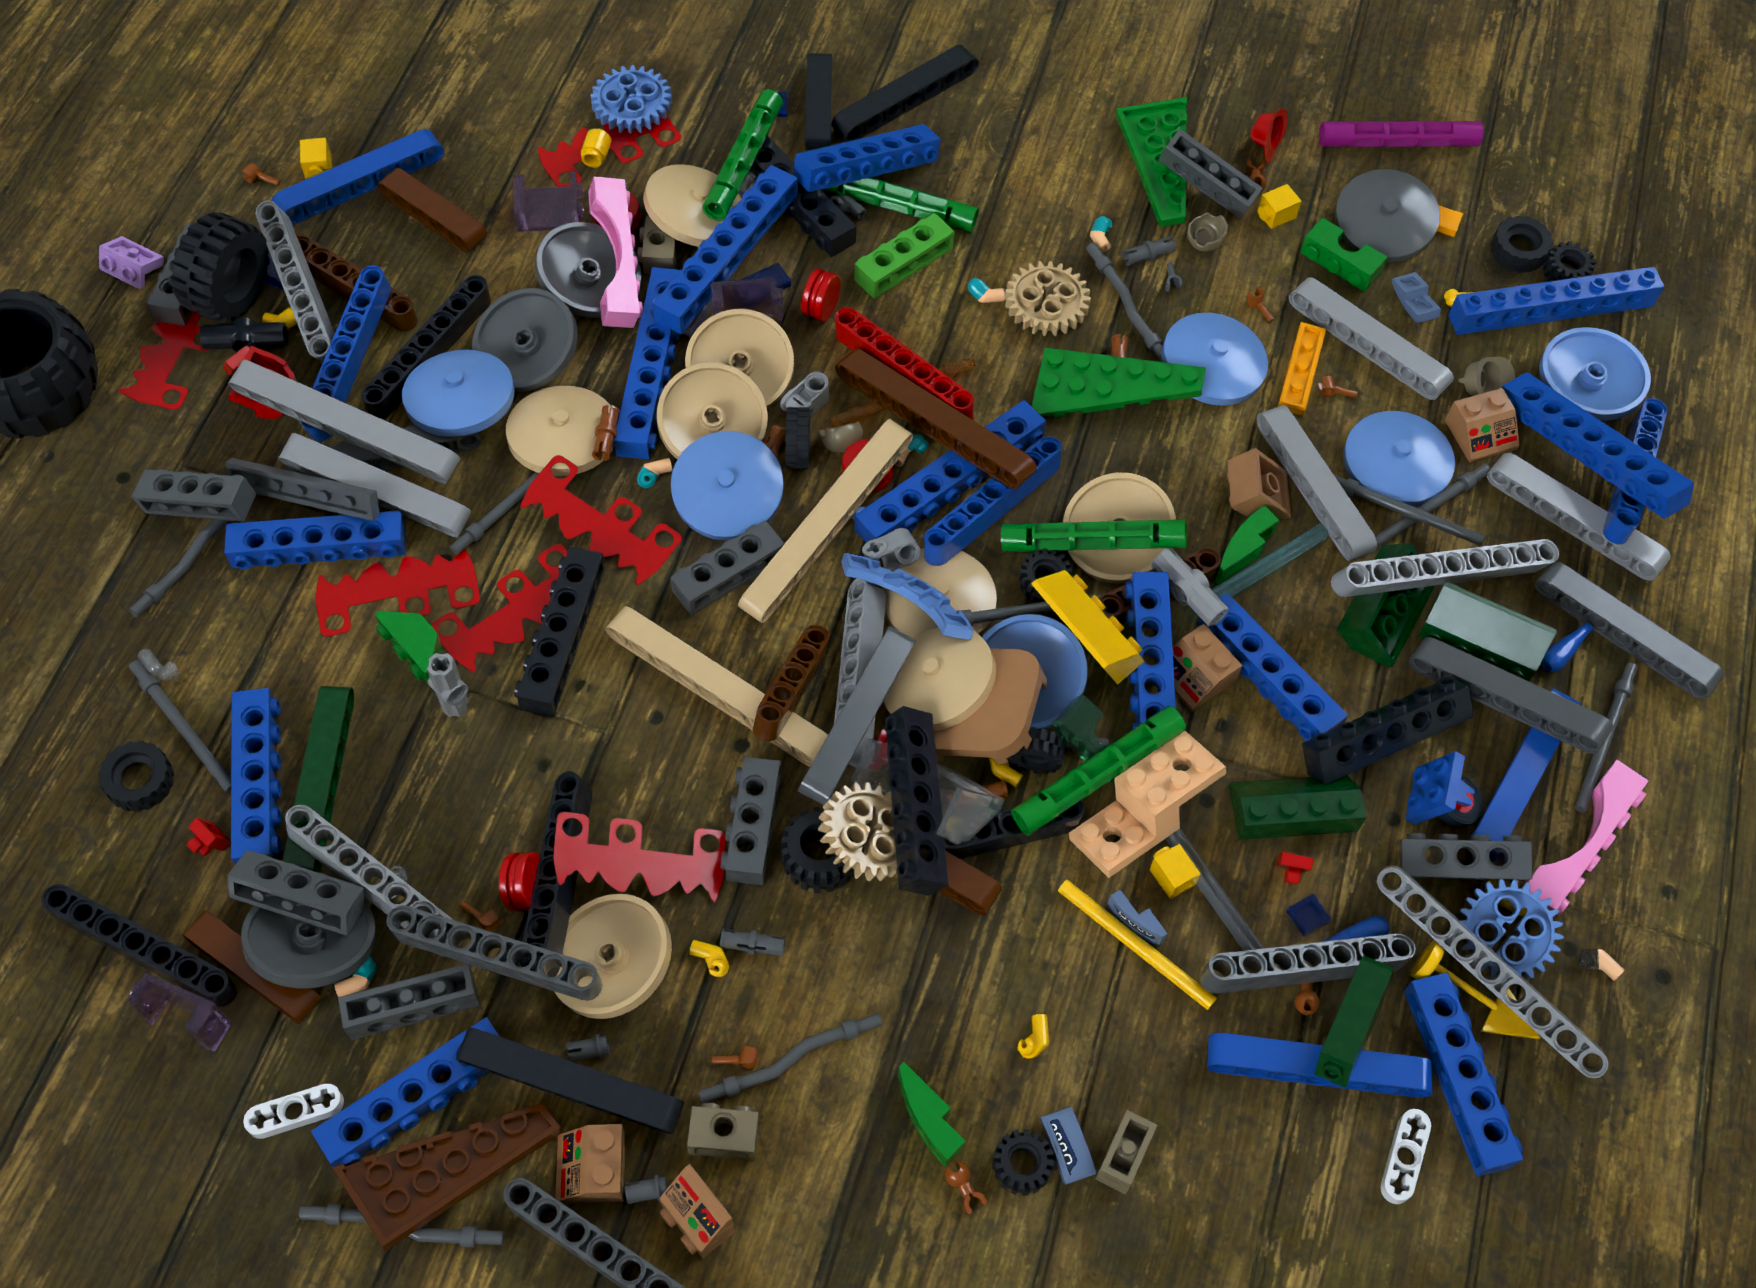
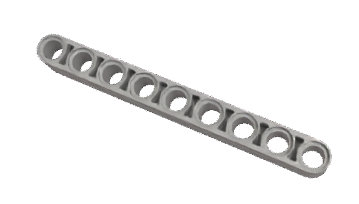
[228,360,460,484]
[1331,539,1559,597]
[1377,865,1609,1078]

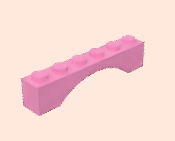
[588,176,643,328]
[1526,760,1648,916]

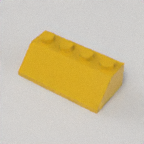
[1031,570,1145,685]

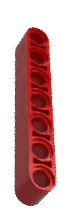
[834,307,974,420]

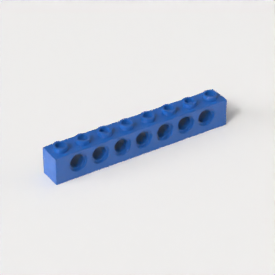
[652,165,798,335]
[614,267,681,460]
[1448,267,1664,335]
[1502,372,1694,519]
[854,400,1046,553]

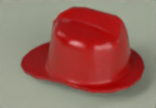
[1250,109,1288,163]

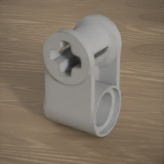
[780,372,830,419]
[862,528,921,571]

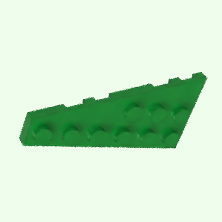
[1115,97,1187,227]
[1032,348,1206,418]

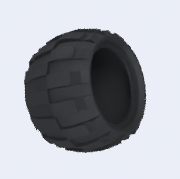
[0,289,98,439]

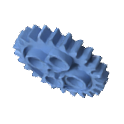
[590,65,672,134]
[1459,879,1564,979]

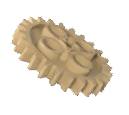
[1005,261,1091,336]
[818,782,897,881]

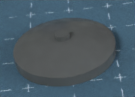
[1335,169,1440,262]
[535,222,641,318]
[472,288,578,392]
[241,903,375,988]

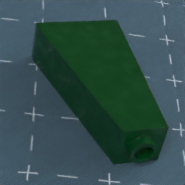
[1314,956,1394,1088]

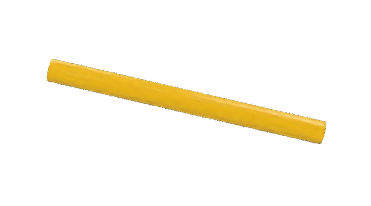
[1058,879,1217,1010]

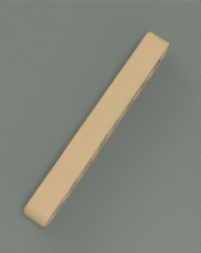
[738,419,913,623]
[605,606,828,767]

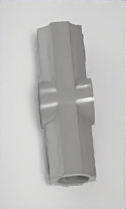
[1152,548,1229,626]
[427,653,469,717]

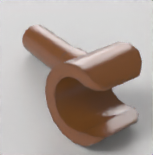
[242,163,280,186]
[1247,287,1274,323]
[1318,376,1358,398]
[460,901,501,932]
[712,1046,759,1070]

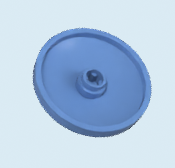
[1161,313,1268,406]
[1539,327,1651,421]
[402,350,515,437]
[1343,411,1455,507]
[671,431,784,540]
[982,614,1088,731]

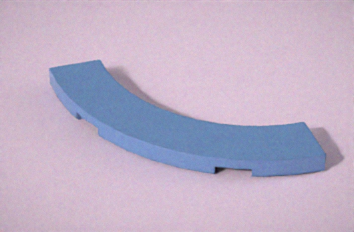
[841,553,974,640]

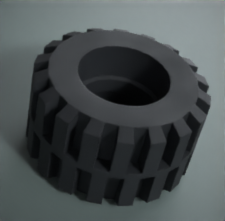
[781,807,854,893]

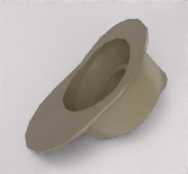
[1458,356,1515,396]

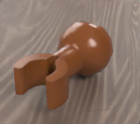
[1246,160,1266,192]
[1294,982,1320,1015]
[944,1160,987,1215]

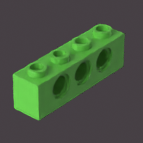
[854,213,955,299]

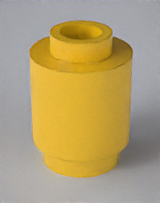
[581,129,611,168]

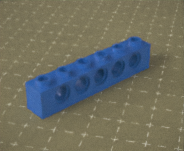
[793,124,941,192]
[224,511,406,569]
[1125,572,1176,731]
[1197,592,1348,741]
[231,688,282,865]
[1403,973,1523,1177]
[311,1017,499,1167]

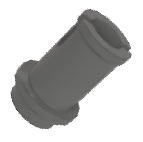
[567,1033,610,1063]
[625,1174,668,1205]

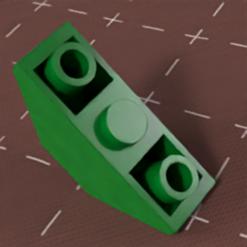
[374,611,442,684]

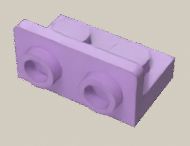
[99,236,164,289]

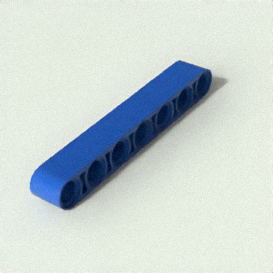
[271,129,444,225]
[300,265,391,442]
[1603,398,1667,544]
[924,436,1062,566]
[1469,688,1580,862]
[1207,1033,1432,1098]

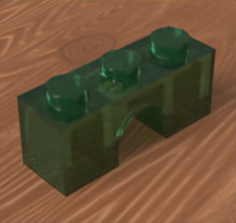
[1051,694,1148,784]

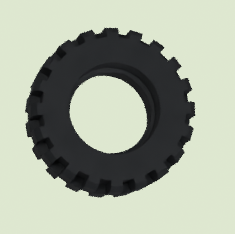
[170,212,270,322]

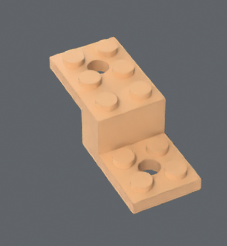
[1069,731,1226,878]

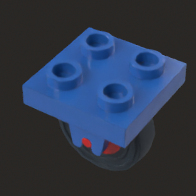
[1405,751,1483,828]

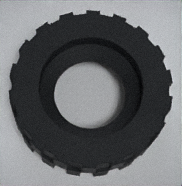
[1490,216,1553,273]
[785,407,810,469]
[98,741,175,812]

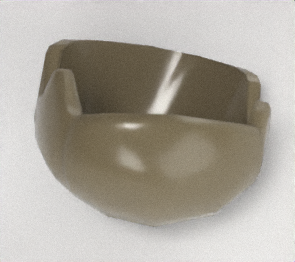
[1187,212,1228,252]
[819,422,863,453]

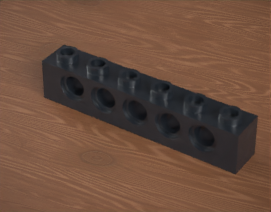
[749,135,856,258]
[514,546,605,717]
[1302,677,1473,785]
[885,706,949,896]

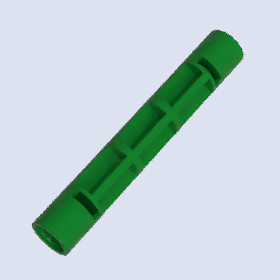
[702,89,783,221]
[821,177,979,232]
[1001,519,1187,552]
[1011,706,1186,836]

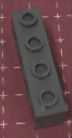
[1158,129,1263,219]
[147,223,193,326]
[131,469,257,521]
[670,520,785,616]
[721,757,781,885]
[1399,833,1532,881]
[227,850,365,936]
[338,964,480,1040]

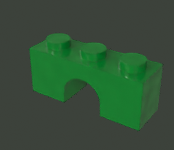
[1300,218,1388,292]

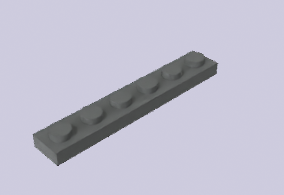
[225,458,380,521]

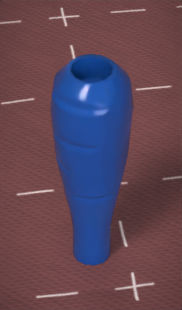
[1541,623,1593,673]
[1321,915,1390,942]

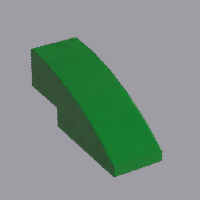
[1215,505,1279,585]
[898,1062,966,1168]

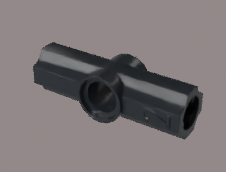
[200,318,288,352]

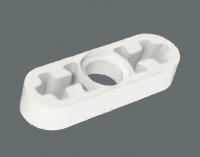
[243,1084,344,1139]
[1380,1109,1431,1204]

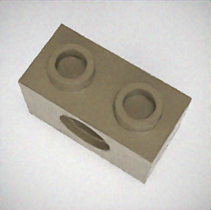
[638,216,678,274]
[687,1103,759,1160]
[1095,1110,1157,1195]

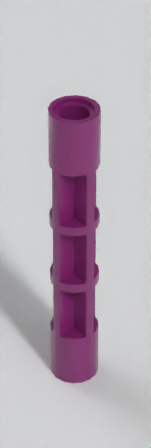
[1319,121,1483,147]

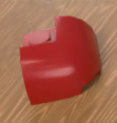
[229,346,296,419]

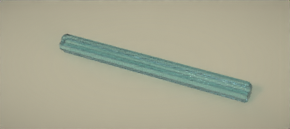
[1191,524,1329,616]

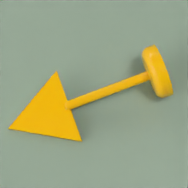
[1410,940,1540,1039]

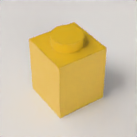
[300,138,332,179]
[1257,184,1302,229]
[1149,844,1201,900]

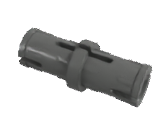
[1122,236,1176,266]
[720,928,786,957]

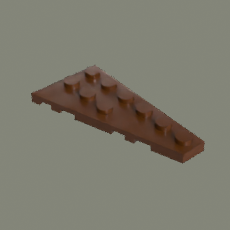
[332,1102,562,1251]

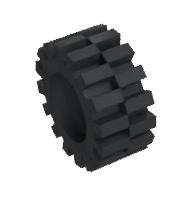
[1543,241,1596,282]
[1019,549,1072,602]
[1008,727,1066,774]
[992,1129,1054,1196]

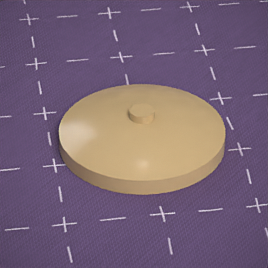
[643,164,741,247]
[685,309,794,409]
[657,362,768,460]
[506,386,617,476]
[1063,473,1176,584]
[882,548,997,638]
[883,627,996,731]
[554,894,672,1019]

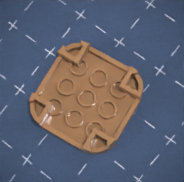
[934,649,1047,764]

